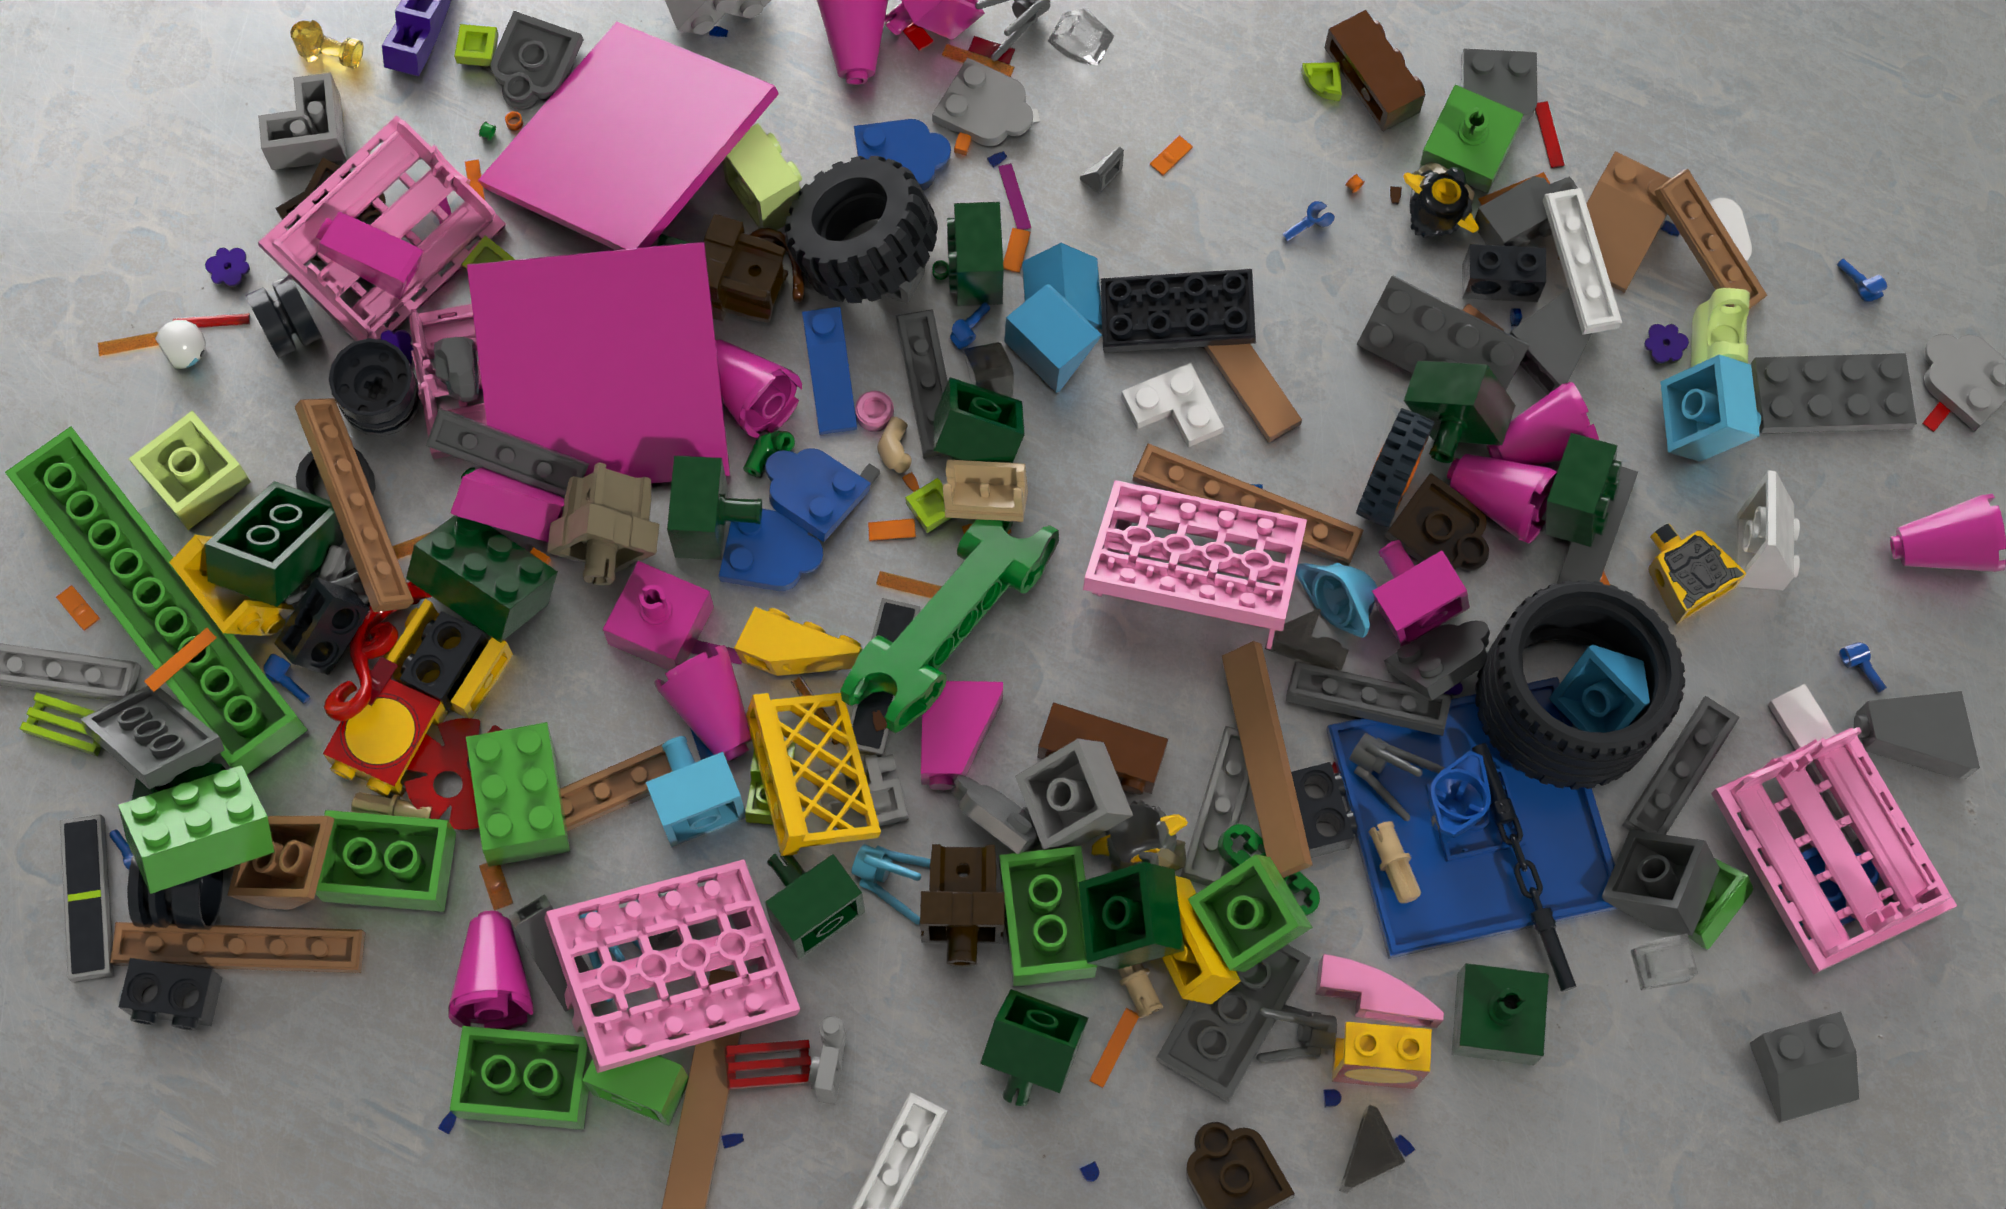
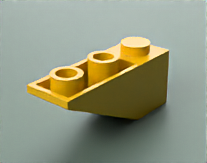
[734,607,863,676]

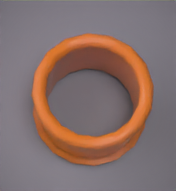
[505,111,523,131]
[1345,174,1365,193]

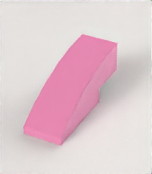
[1315,954,1444,1028]

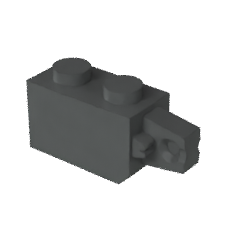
[1474,176,1578,247]

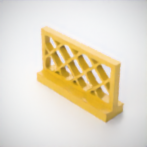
[746,693,881,856]

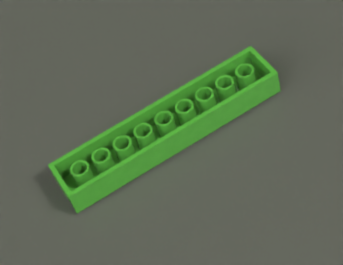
[5,426,308,775]

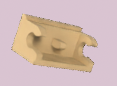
[943,460,1028,522]

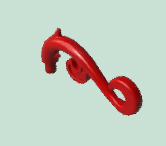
[324,582,432,721]

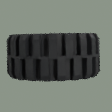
[785,156,938,304]

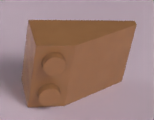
[1557,151,1671,293]
[227,816,335,909]

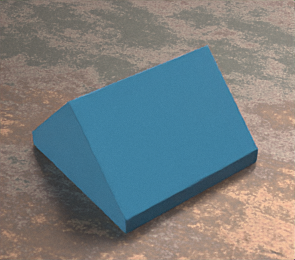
[1022,243,1102,330]
[1004,284,1102,393]
[1548,645,1650,733]

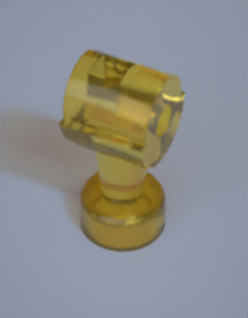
[290,19,364,69]

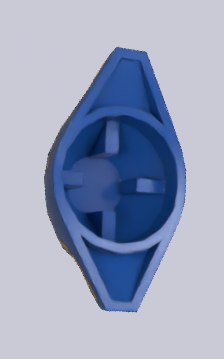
[1429,751,1491,838]

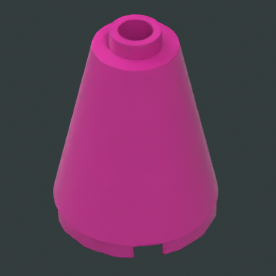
[817,0,888,85]
[715,339,802,438]
[1486,382,1599,465]
[1447,453,1557,543]
[1890,494,2006,572]
[654,645,752,762]
[448,910,534,1030]

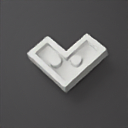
[1121,363,1224,447]

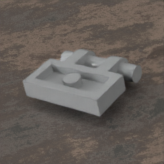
[815,754,908,830]
[809,1016,846,1105]

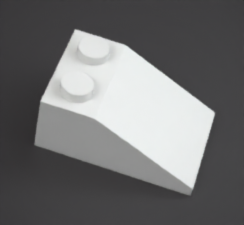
[1737,470,1800,591]

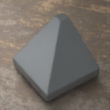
[1080,147,1124,193]

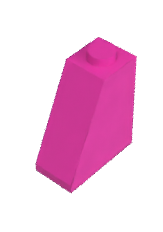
[316,211,424,300]
[450,467,564,542]
[921,681,1003,790]

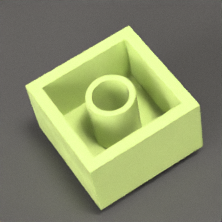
[722,123,802,230]
[129,411,251,530]

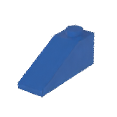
[802,307,857,435]

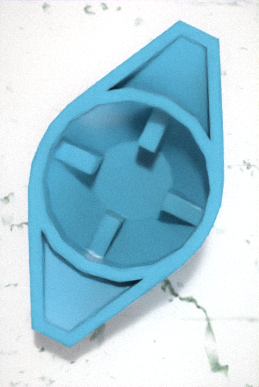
[1296,562,1378,638]

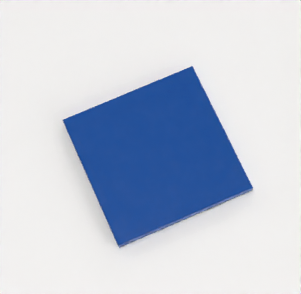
[1326,677,1618,959]

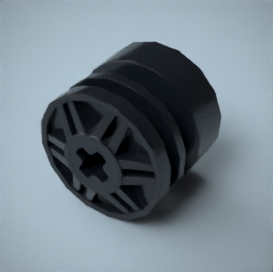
[328,338,420,436]
[127,856,223,930]

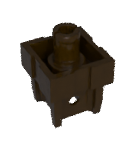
[703,214,788,323]
[920,844,1005,967]

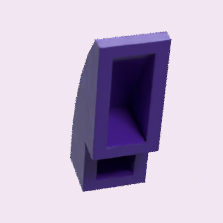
[382,0,451,76]

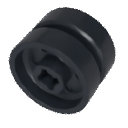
[246,275,322,359]

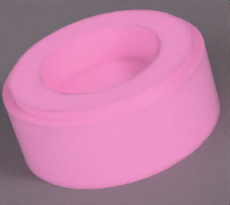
[855,391,894,431]

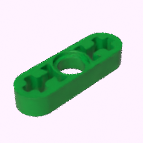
[1218,824,1320,916]

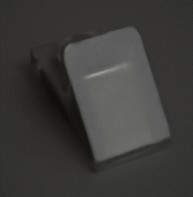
[1265,609,1349,671]

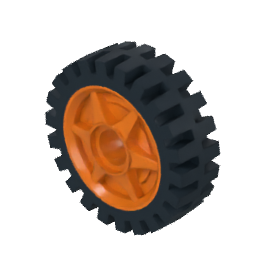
[1356,408,1435,528]

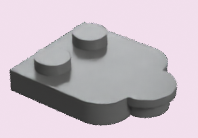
[932,57,1033,146]
[1924,334,2006,431]

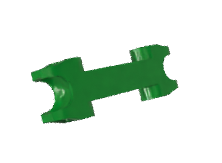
[840,519,1059,733]

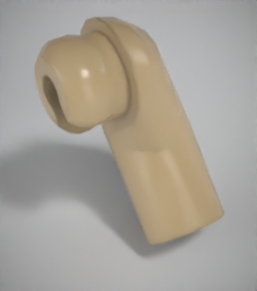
[877,417,912,473]

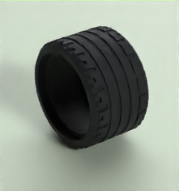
[1475,580,1685,790]

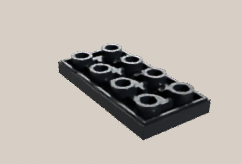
[1101,269,1256,353]

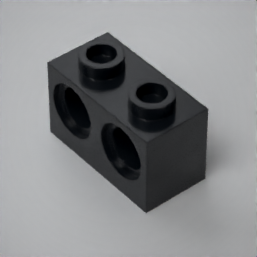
[1462,244,1546,302]
[274,577,370,675]
[400,611,488,712]
[1291,762,1357,858]
[118,958,223,1031]

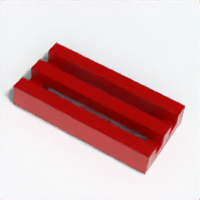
[724,1040,811,1090]

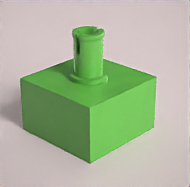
[1420,85,1524,193]
[1188,854,1313,972]
[582,1047,689,1126]

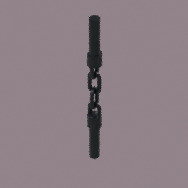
[1472,743,1577,992]

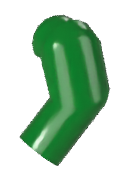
[743,431,795,477]

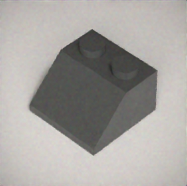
[1602,830,1720,936]
[1750,1011,1859,1123]

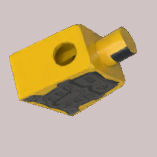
[1648,523,1746,624]

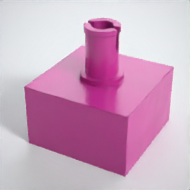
[885,0,985,40]
[1372,540,1470,647]
[603,561,714,671]

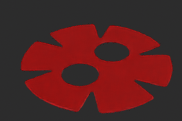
[404,718,503,830]

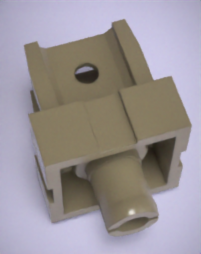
[547,462,660,585]

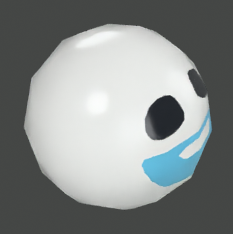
[155,320,205,369]

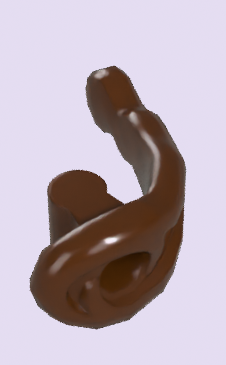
[750,228,804,303]

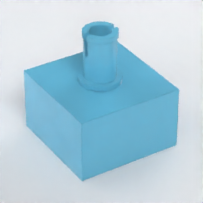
[1660,354,1761,462]
[646,736,745,848]

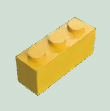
[1162,876,1241,1004]

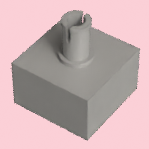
[1015,739,1133,850]

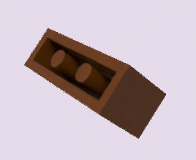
[1324,10,1426,132]
[1037,702,1168,795]

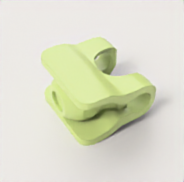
[1691,288,1750,367]

